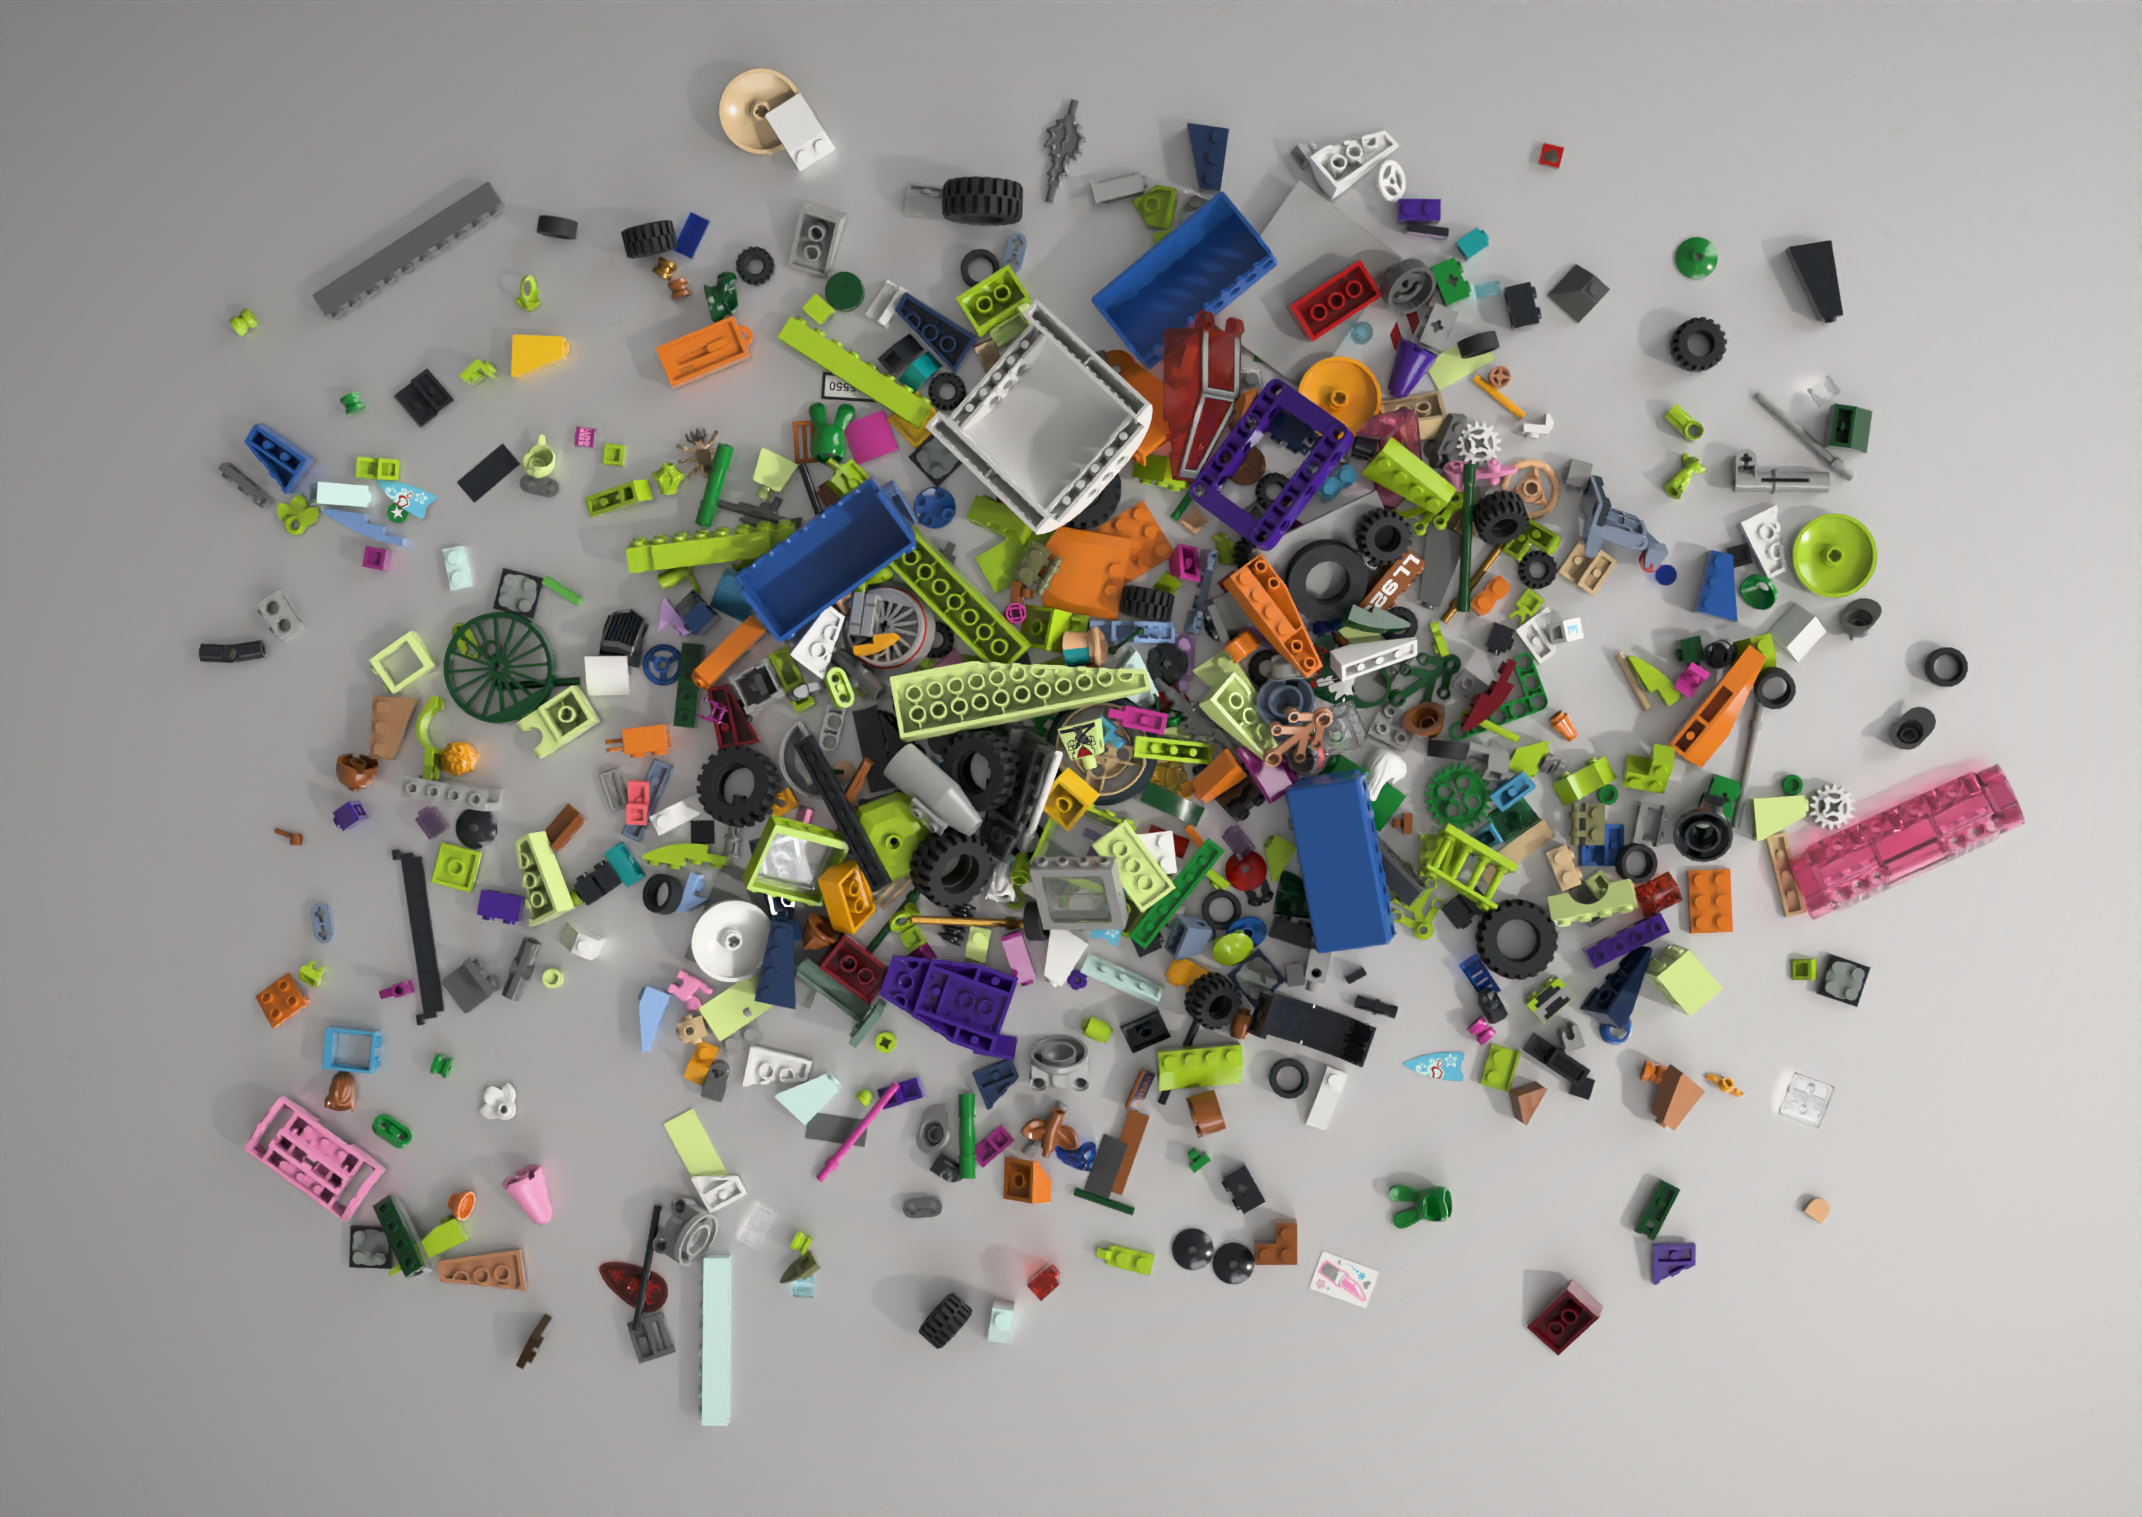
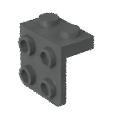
[1203,591,1255,645]
[442,956,499,1013]

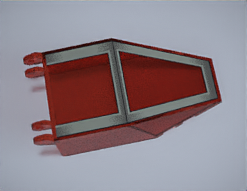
[1163,310,1245,483]

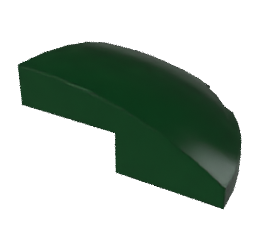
[1273,870,1310,919]

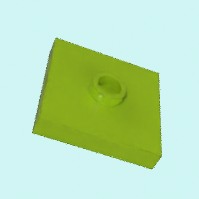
[431,842,483,893]

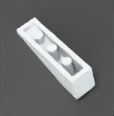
[1330,637,1417,682]

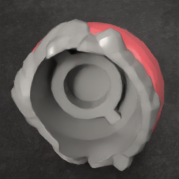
[1288,736,1324,776]

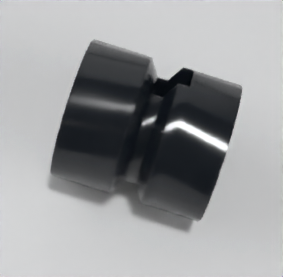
[1703,638,1738,669]

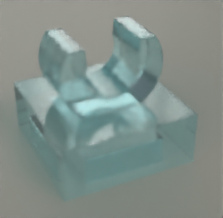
[793,1275,815,1298]

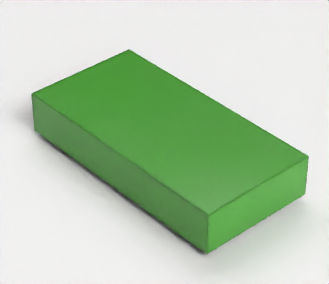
[542,576,583,606]

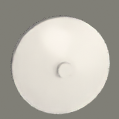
[691,899,771,982]

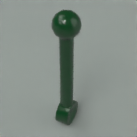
[1108,627,1144,655]

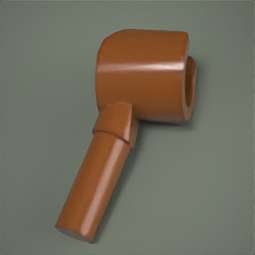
[274,828,303,845]

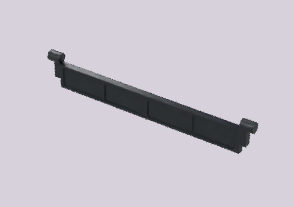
[391,849,445,1025]

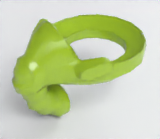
[515,275,540,312]

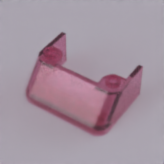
[1357,409,1423,510]

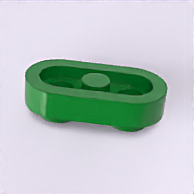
[372,1115,412,1149]

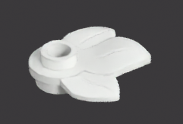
[479,1083,516,1120]

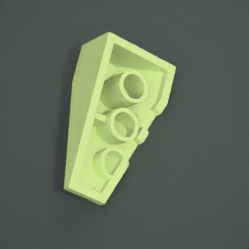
[1198,671,1278,761]

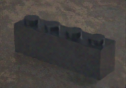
[852,706,896,793]

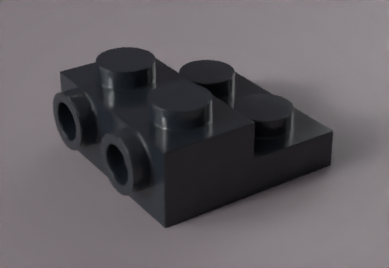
[1214,771,1265,822]

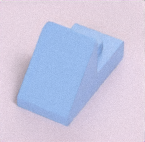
[677,872,712,913]

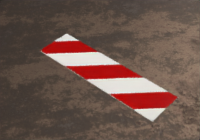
[1389,286,1437,351]

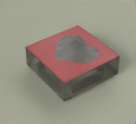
[1538,143,1564,169]

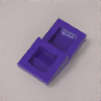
[877,1076,926,1110]

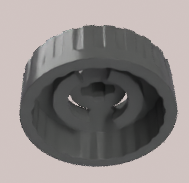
[1380,258,1436,314]

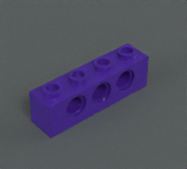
[1582,912,1670,969]

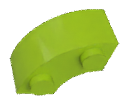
[1552,756,1617,806]

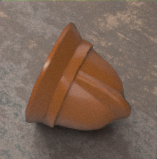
[1402,702,1445,739]
[802,913,839,950]

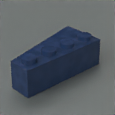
[895,292,979,373]
[754,915,796,1010]

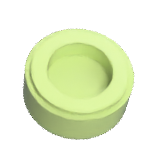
[542,967,564,989]

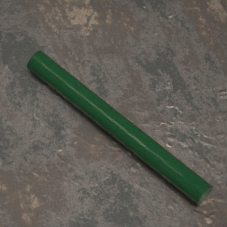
[496,677,581,691]

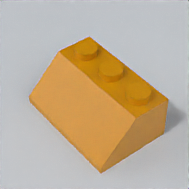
[818,860,876,934]

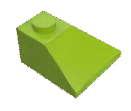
[1730,633,1777,673]

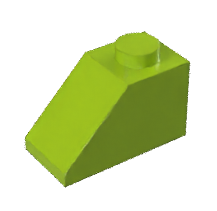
[1263,834,1296,883]

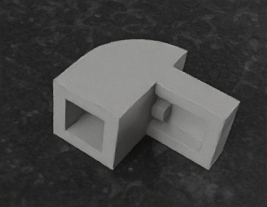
[1466,740,1510,783]

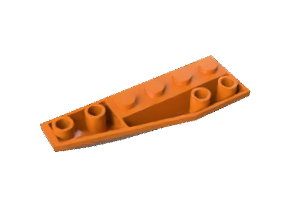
[1222,553,1323,679]
[1668,644,1766,768]

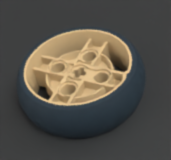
[1046,697,1158,806]

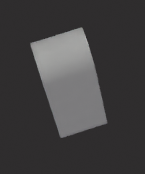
[819,695,848,751]

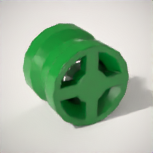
[340,391,366,416]
[430,1053,453,1078]

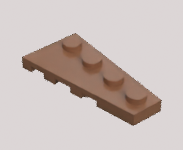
[437,1249,527,1291]

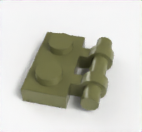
[1013,540,1063,595]
[1569,803,1605,845]

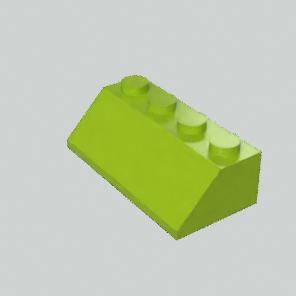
[1155,1041,1243,1091]

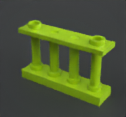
[1419,823,1519,911]

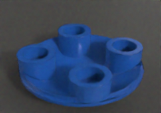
[914,487,956,529]

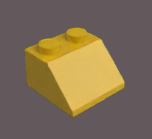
[1043,767,1100,832]

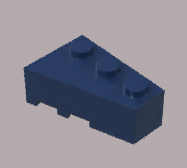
[1187,123,1229,195]

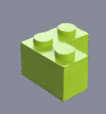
[1132,454,1195,492]
[1622,743,1674,794]

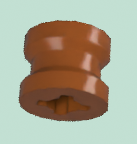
[667,278,692,300]

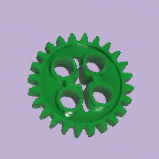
[1424,763,1493,830]

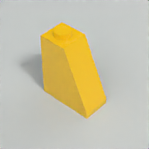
[511,335,569,379]

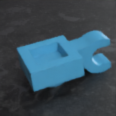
[1098,714,1127,749]

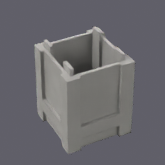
[728,658,787,715]

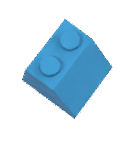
[710,568,754,623]

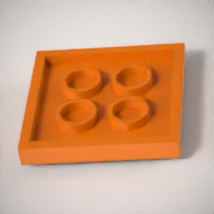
[1093,500,1174,586]

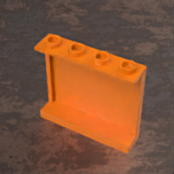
[1121,363,1197,467]

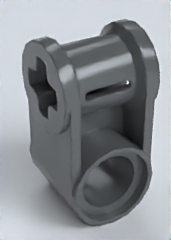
[701,1060,730,1103]

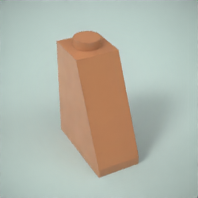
[1650,1064,1705,1131]

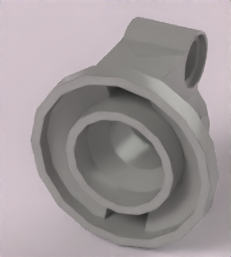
[1029,1036,1090,1092]
[652,1197,718,1267]

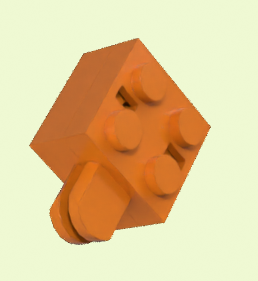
[605,724,672,758]

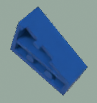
[244,423,315,494]
[1692,550,1738,622]

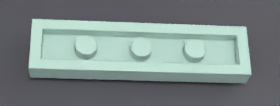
[1080,953,1165,1006]

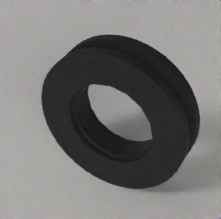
[1285,539,1367,621]

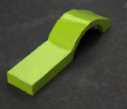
[415,696,444,782]

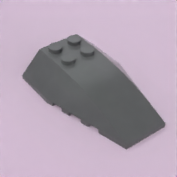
[979,723,1056,862]

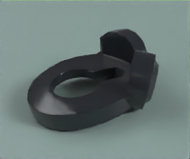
[1245,878,1274,907]

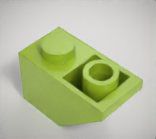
[1509,741,1550,778]

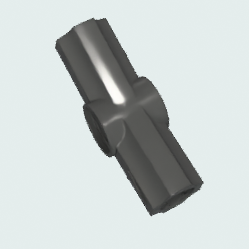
[501,937,541,1002]

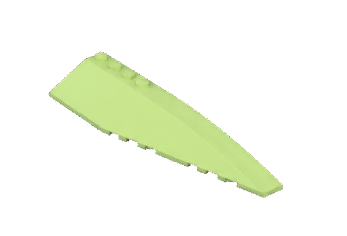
[890,661,1151,743]

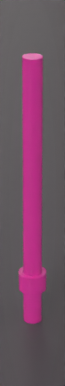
[816,1082,900,1182]

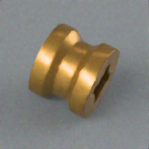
[652,256,678,282]

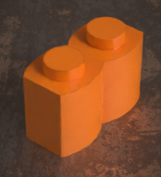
[1470,575,1511,617]

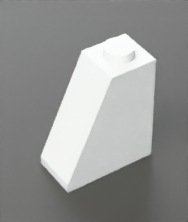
[559,922,606,960]
[1044,930,1089,987]

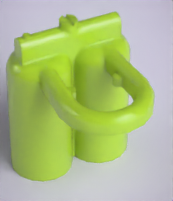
[657,566,701,595]

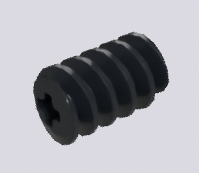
[938,902,977,946]

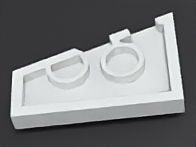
[789,606,845,679]
[742,1045,813,1087]

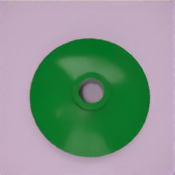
[1675,237,1718,279]

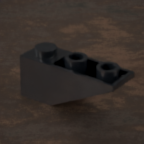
[880,710,927,760]

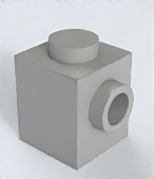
[1561,459,1593,492]

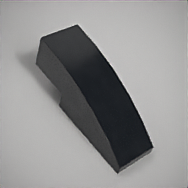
[1522,1032,1591,1087]

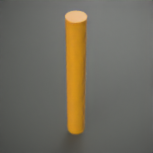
[1472,374,1526,420]

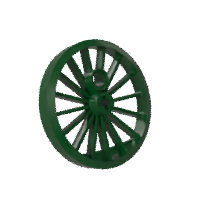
[443,612,557,724]

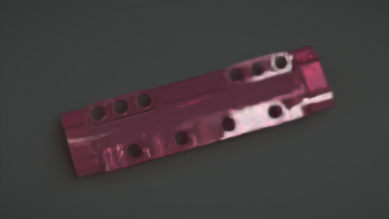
[1785,764,2025,920]

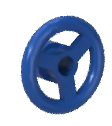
[642,644,681,686]

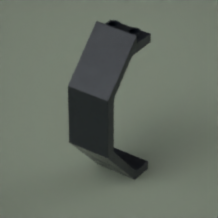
[1246,991,1376,1067]

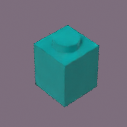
[1454,227,1489,261]

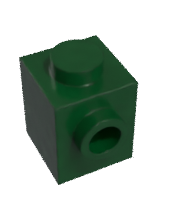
[1675,636,1704,666]

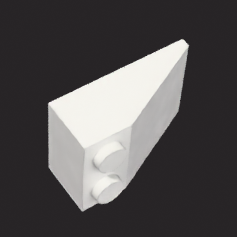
[765,92,835,171]

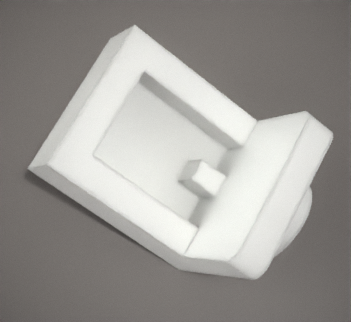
[1521,413,1554,439]

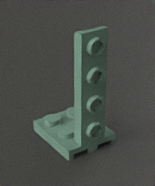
[795,955,886,1048]

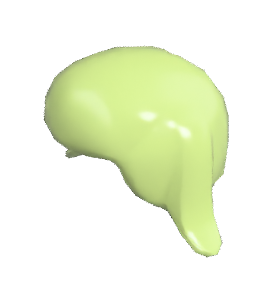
[522,435,555,478]

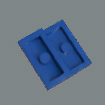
[1578,824,1624,866]

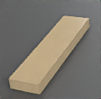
[1481,819,1556,885]
[1765,831,1806,918]

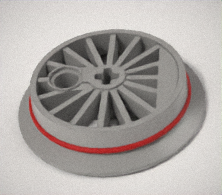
[842,581,936,677]

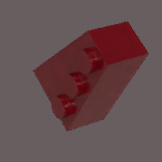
[707,684,763,749]

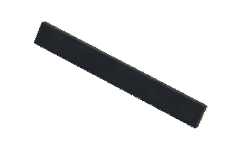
[794,734,893,893]

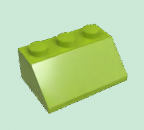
[956,264,1032,338]

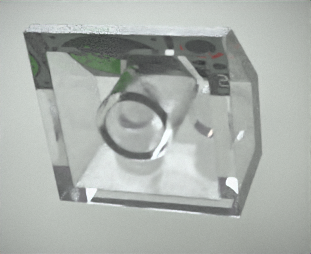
[1312,700,1369,757]

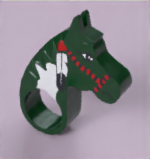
[1304,634,1391,709]

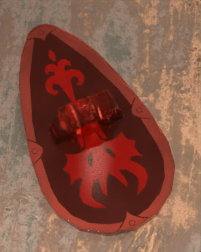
[599,1262,668,1313]

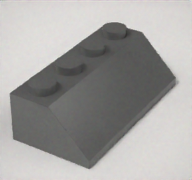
[1378,836,1430,907]

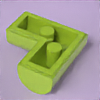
[1502,518,1561,563]

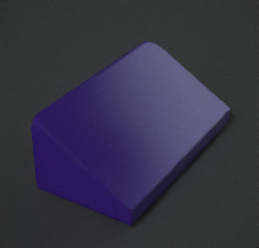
[973,1034,1017,1060]

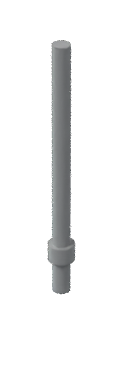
[1755,391,1855,481]
[1732,704,1764,829]

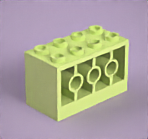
[1645,944,1722,1016]

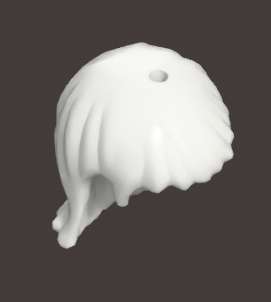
[1362,748,1407,801]

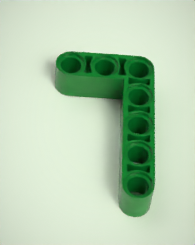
[1448,653,1548,740]

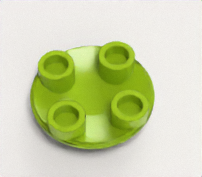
[1212,930,1253,966]

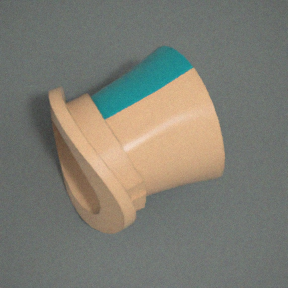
[1063,627,1108,667]

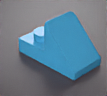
[1489,769,1536,812]

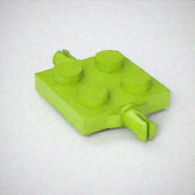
[826,457,869,497]

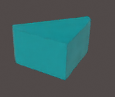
[898,351,943,394]

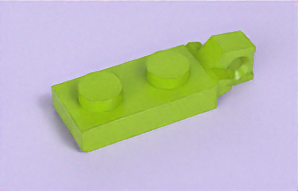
[1095,1244,1155,1276]

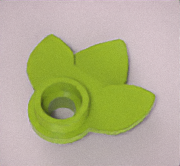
[277,494,319,535]

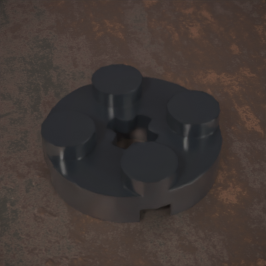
[1147,643,1188,685]

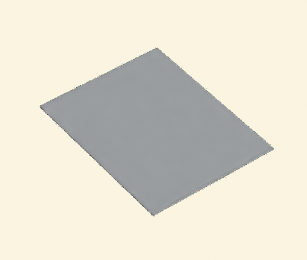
[1210,180,1402,387]

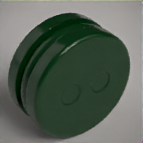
[825,272,865,312]

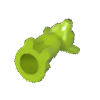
[1663,453,1706,499]
[853,565,893,593]

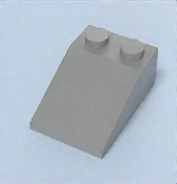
[788,201,847,279]

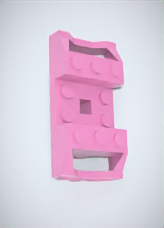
[244,1096,385,1222]

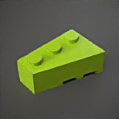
[966,495,1032,547]

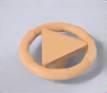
[1500,459,1561,520]

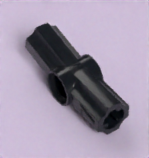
[199,640,266,663]

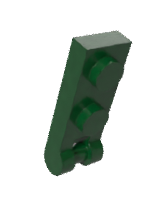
[1634,1179,1680,1241]

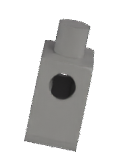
[1304,940,1332,992]

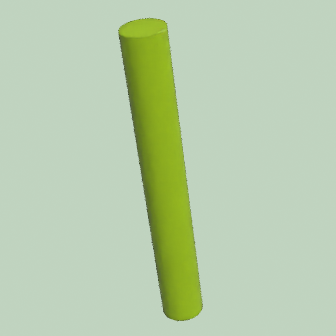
[1459,709,1520,743]

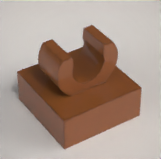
[1009,581,1034,604]
[1392,813,1413,834]

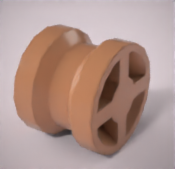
[1488,366,1511,389]

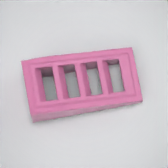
[795,805,816,824]

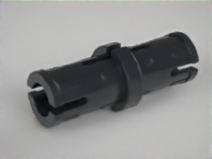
[1354,995,1398,1019]

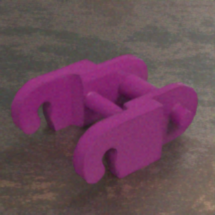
[697,697,728,725]

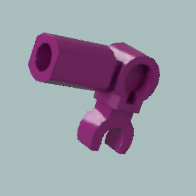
[379,980,414,999]

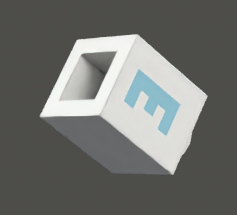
[1547,617,1584,645]

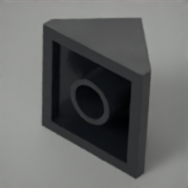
[1120,1007,1171,1053]

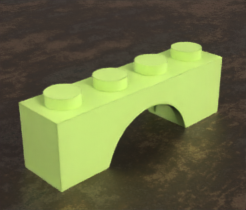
[1547,879,1638,927]

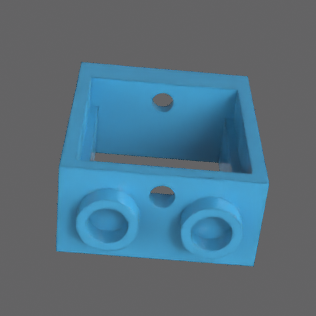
[322,1025,383,1074]

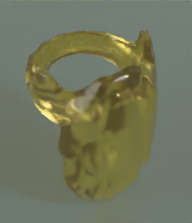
[1151,761,1187,792]

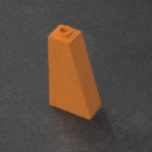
[691,615,766,691]

